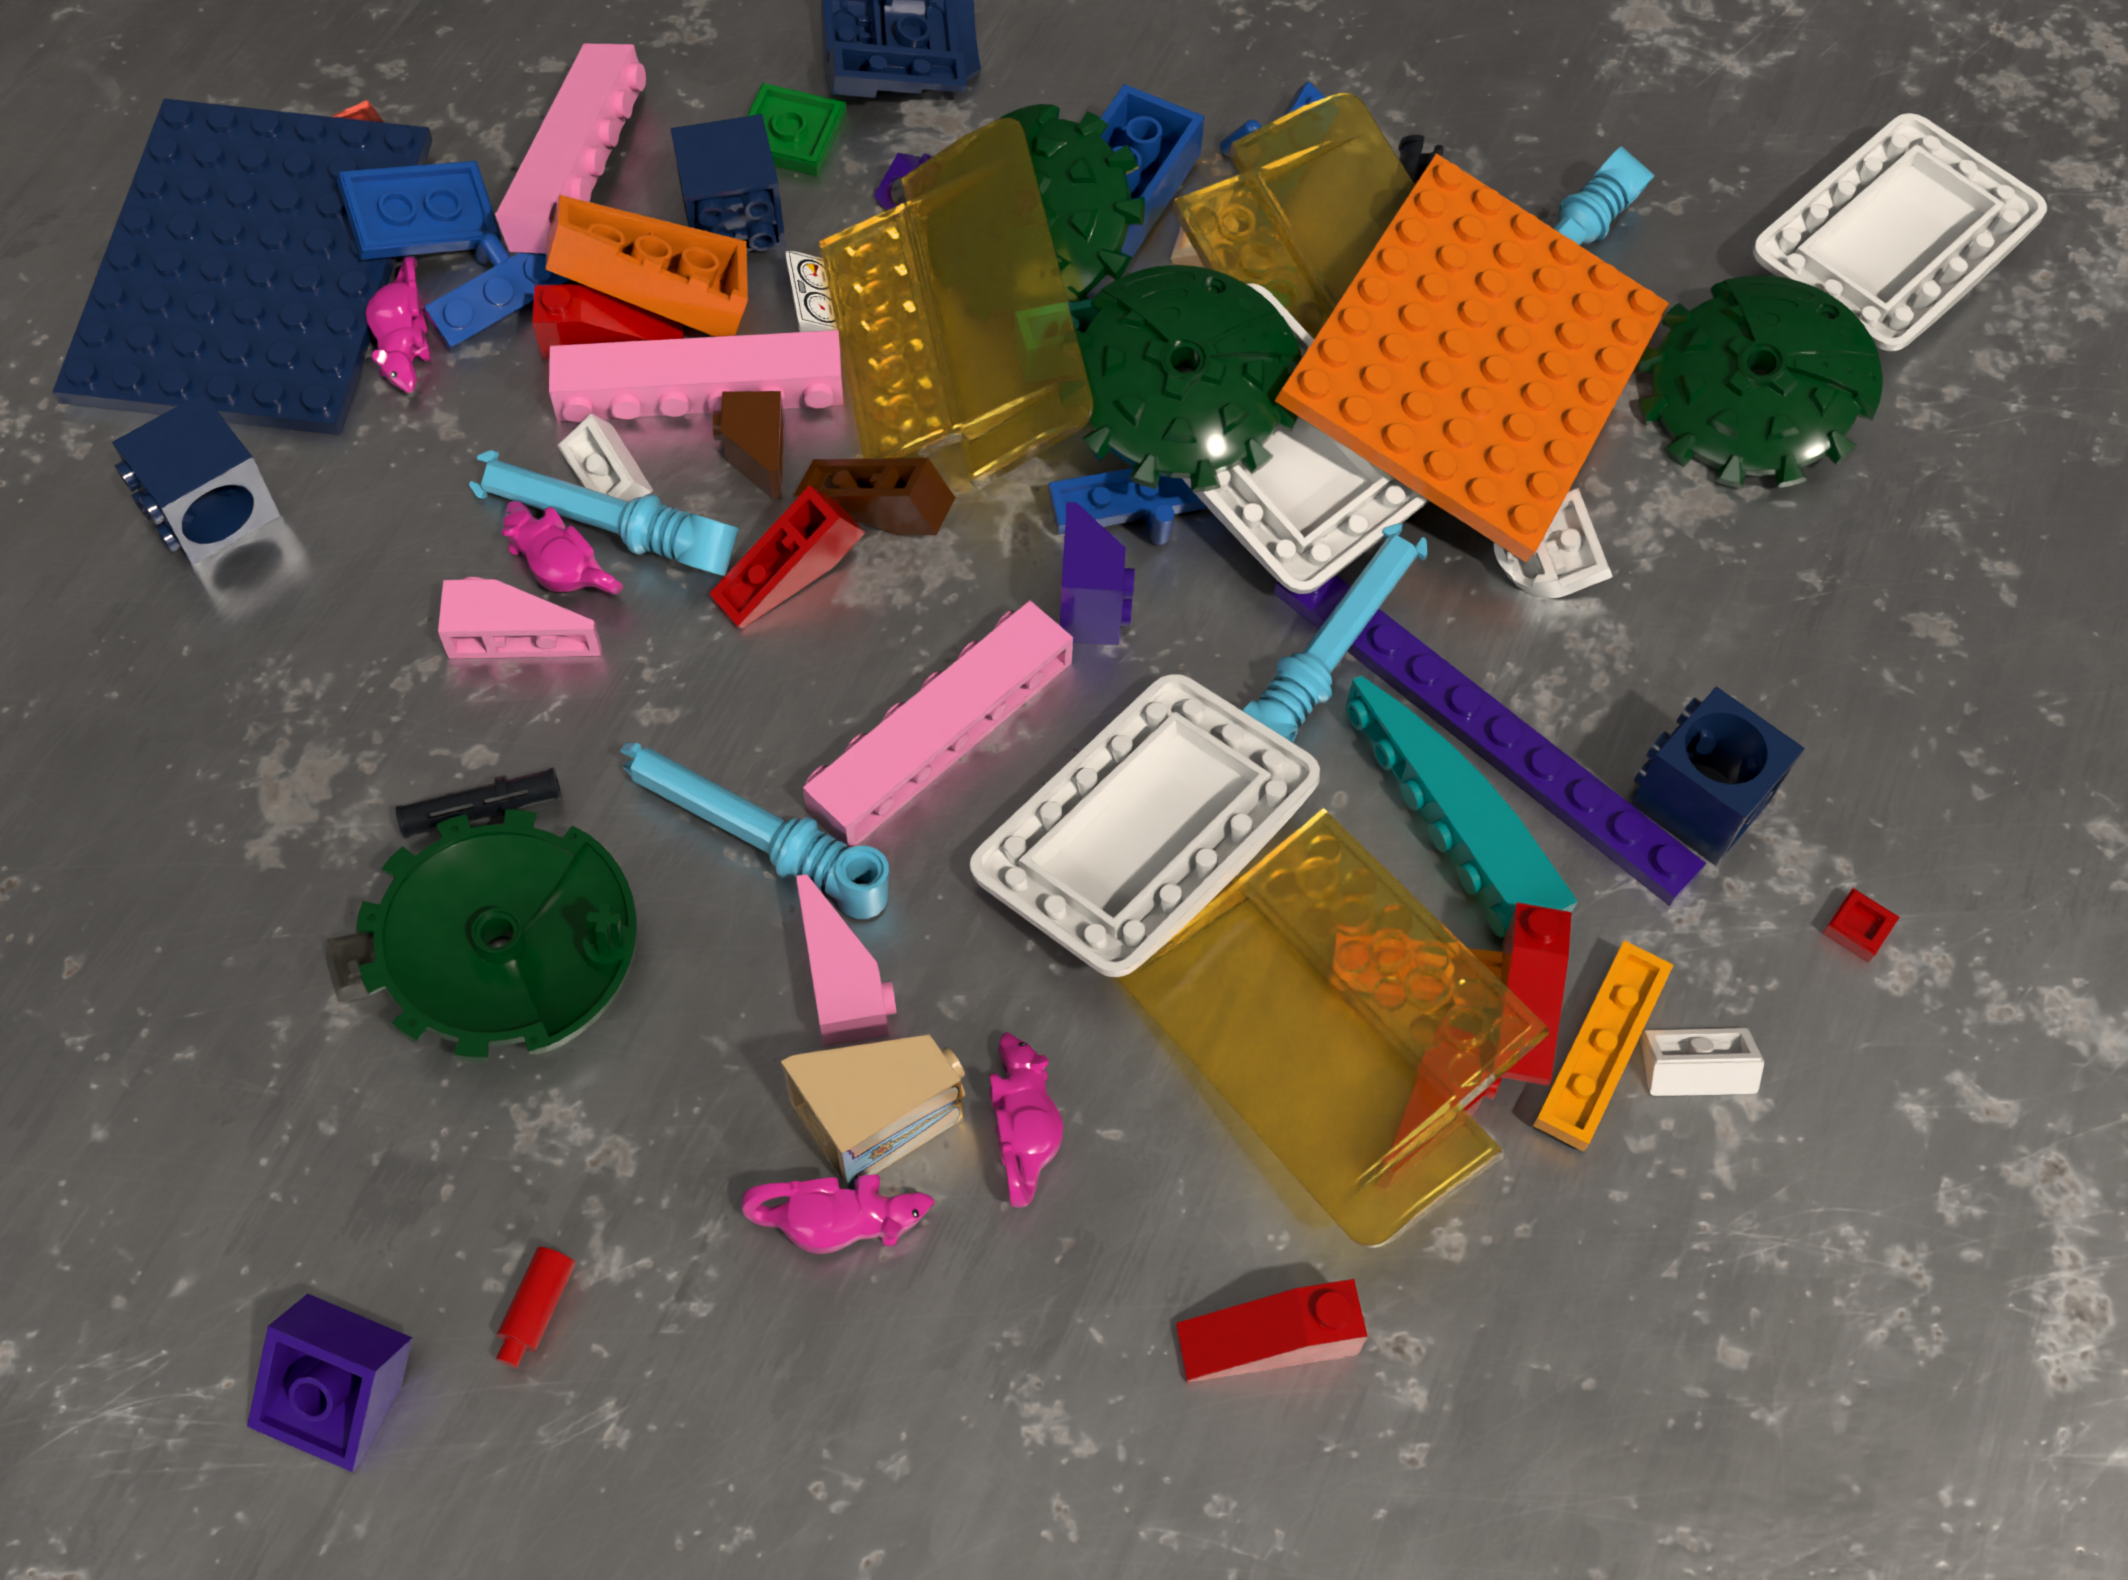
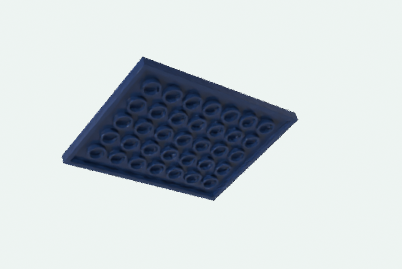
[52,99,433,435]

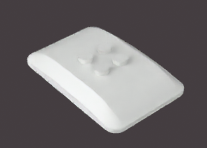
[1753,113,2047,351]
[1174,283,1429,594]
[970,674,1320,977]

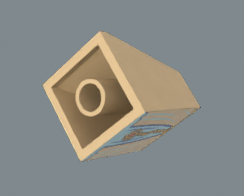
[781,1034,966,1190]

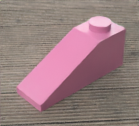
[438,577,602,659]
[796,874,897,1046]

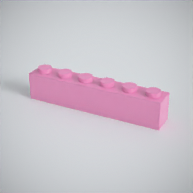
[495,43,646,254]
[549,330,844,422]
[802,600,1073,847]

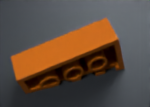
[545,195,748,337]

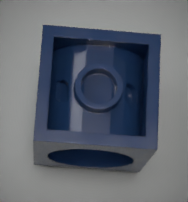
[670,114,786,253]
[112,392,281,565]
[1631,686,1805,866]

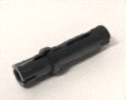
[395,767,562,839]

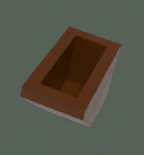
[713,391,785,499]

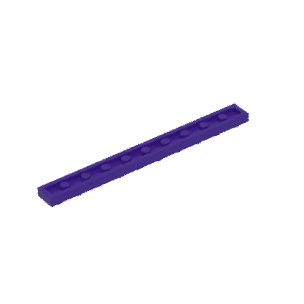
[1274,575,1707,906]

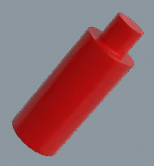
[495,1247,576,1369]

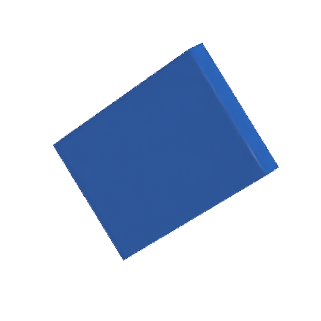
[337,161,502,260]

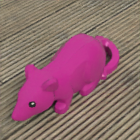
[366,256,431,393]
[502,501,623,596]
[989,1032,1064,1208]
[741,1175,935,1254]

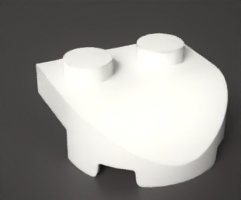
[1494,488,1613,598]

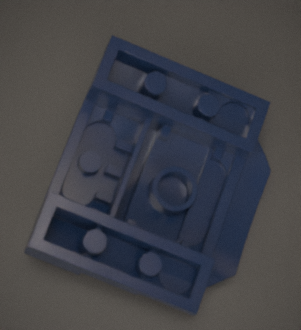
[821,0,981,98]

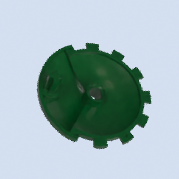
[929,104,1145,331]
[1060,265,1302,492]
[1638,276,1883,488]
[356,809,637,1062]

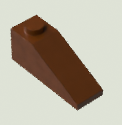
[793,458,956,535]

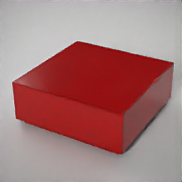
[1822,888,1900,963]

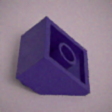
[1060,502,1135,645]
[247,1294,413,1472]

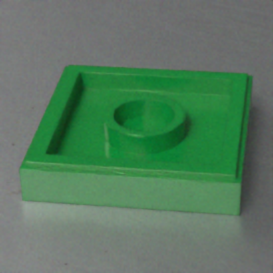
[747,83,847,177]

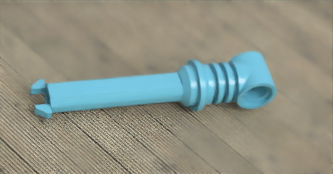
[1553,146,1655,245]
[469,450,740,576]
[1234,523,1427,743]
[620,742,889,919]

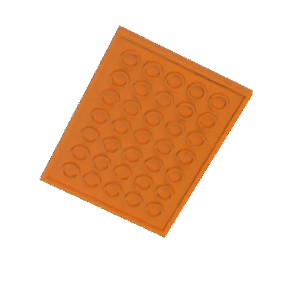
[1275,153,1670,563]

